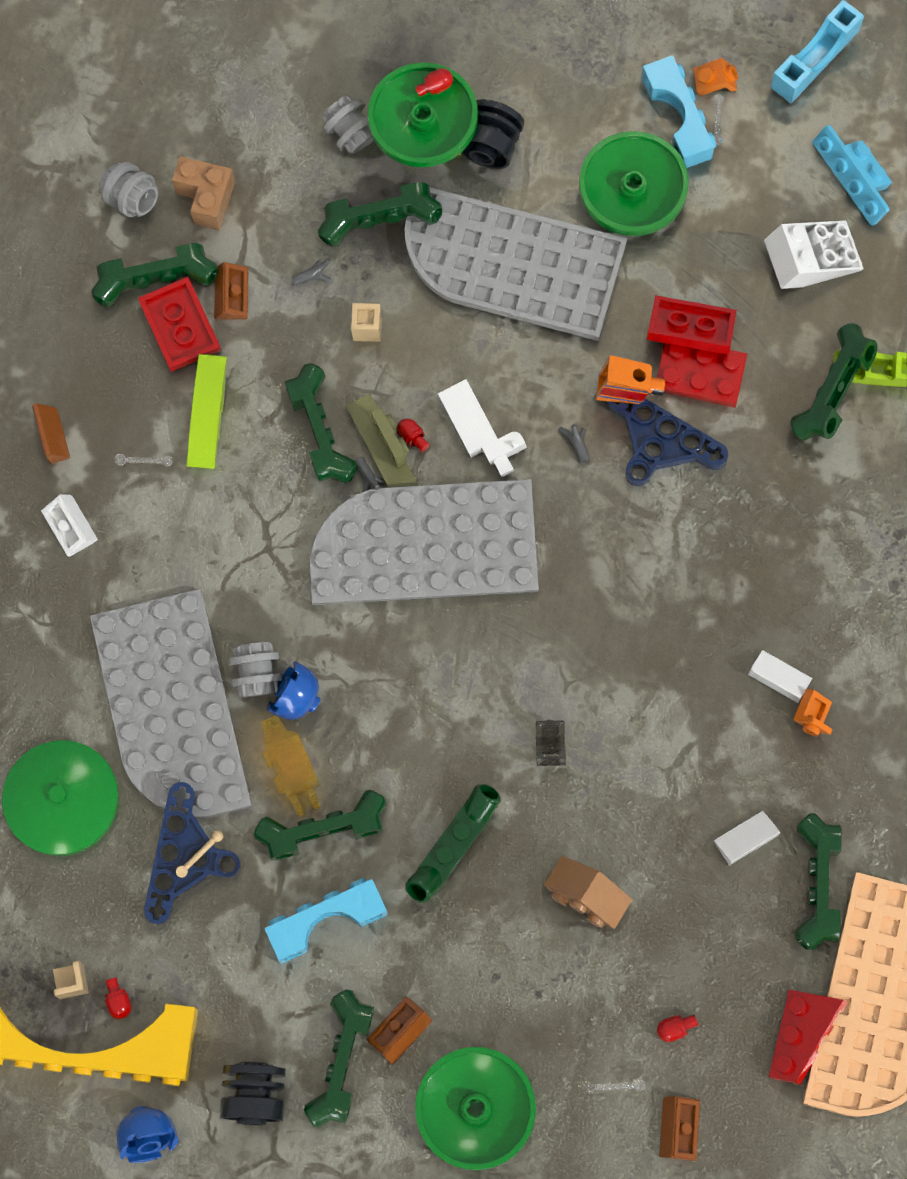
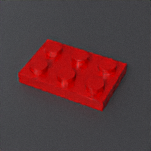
[138,277,221,372]
[647,295,737,355]
[657,343,748,408]

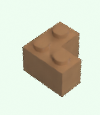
[172,156,235,231]
[544,856,633,929]

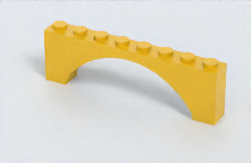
[0,1004,198,1086]

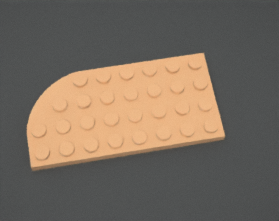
[802,872,907,1117]

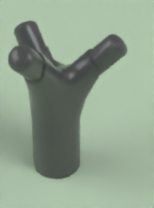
[292,259,331,286]
[558,424,590,463]
[355,457,385,492]

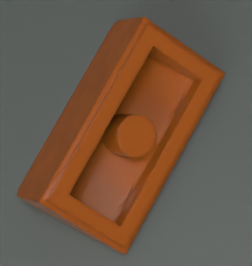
[214,262,248,320]
[32,403,70,464]
[366,996,432,1064]
[659,1096,700,1161]

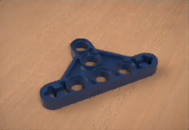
[607,398,728,486]
[144,782,240,924]

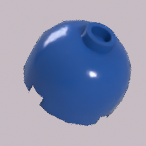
[267,661,321,720]
[116,1106,178,1163]

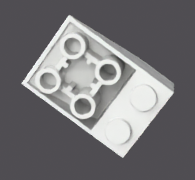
[764,220,863,289]

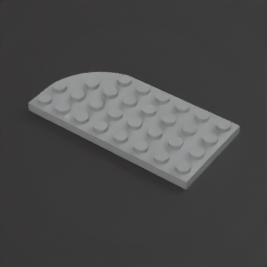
[405,187,627,341]
[310,479,539,605]
[90,589,252,819]

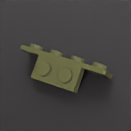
[346,394,419,488]

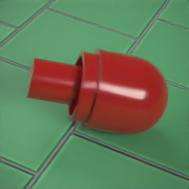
[415,68,453,97]
[396,418,430,452]
[105,977,131,1019]
[657,1015,699,1042]

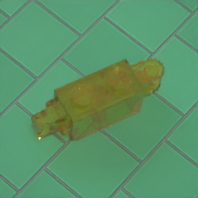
[261,716,321,817]

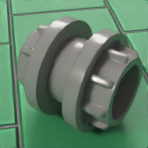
[322,95,374,154]
[100,162,158,217]
[229,642,282,698]

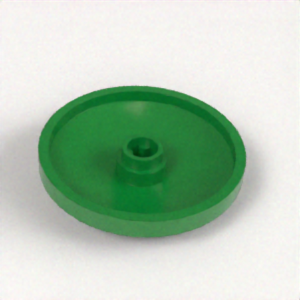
[368,62,478,167]
[579,131,689,236]
[2,740,119,856]
[415,1047,536,1171]

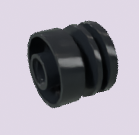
[460,99,524,169]
[220,1062,286,1125]

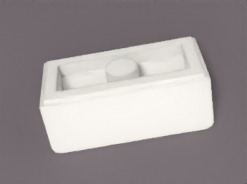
[41,494,98,557]
[748,650,812,703]
[714,811,780,866]

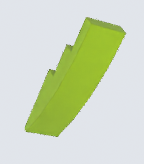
[832,350,907,387]
[187,354,227,469]

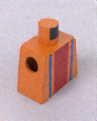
[596,355,665,404]

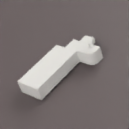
[438,379,527,477]

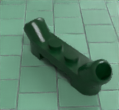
[318,182,443,247]
[91,243,218,307]
[790,323,878,441]
[284,363,357,484]
[405,784,501,903]
[254,790,387,861]
[794,813,841,950]
[303,989,374,1128]

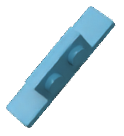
[813,125,892,226]

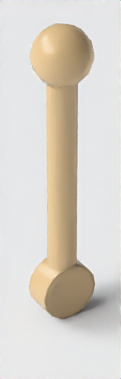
[176,830,223,878]

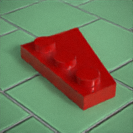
[769,990,848,1085]

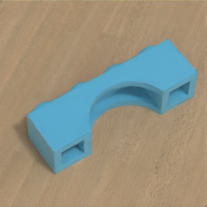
[771,0,864,104]
[641,55,716,168]
[264,878,388,964]

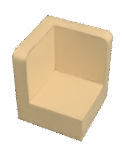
[351,303,382,342]
[53,960,89,999]

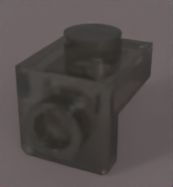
[536,720,566,766]

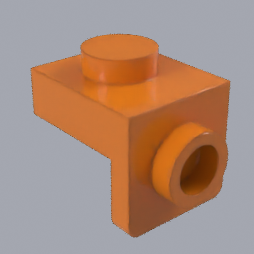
[693,58,738,96]
[793,689,833,736]

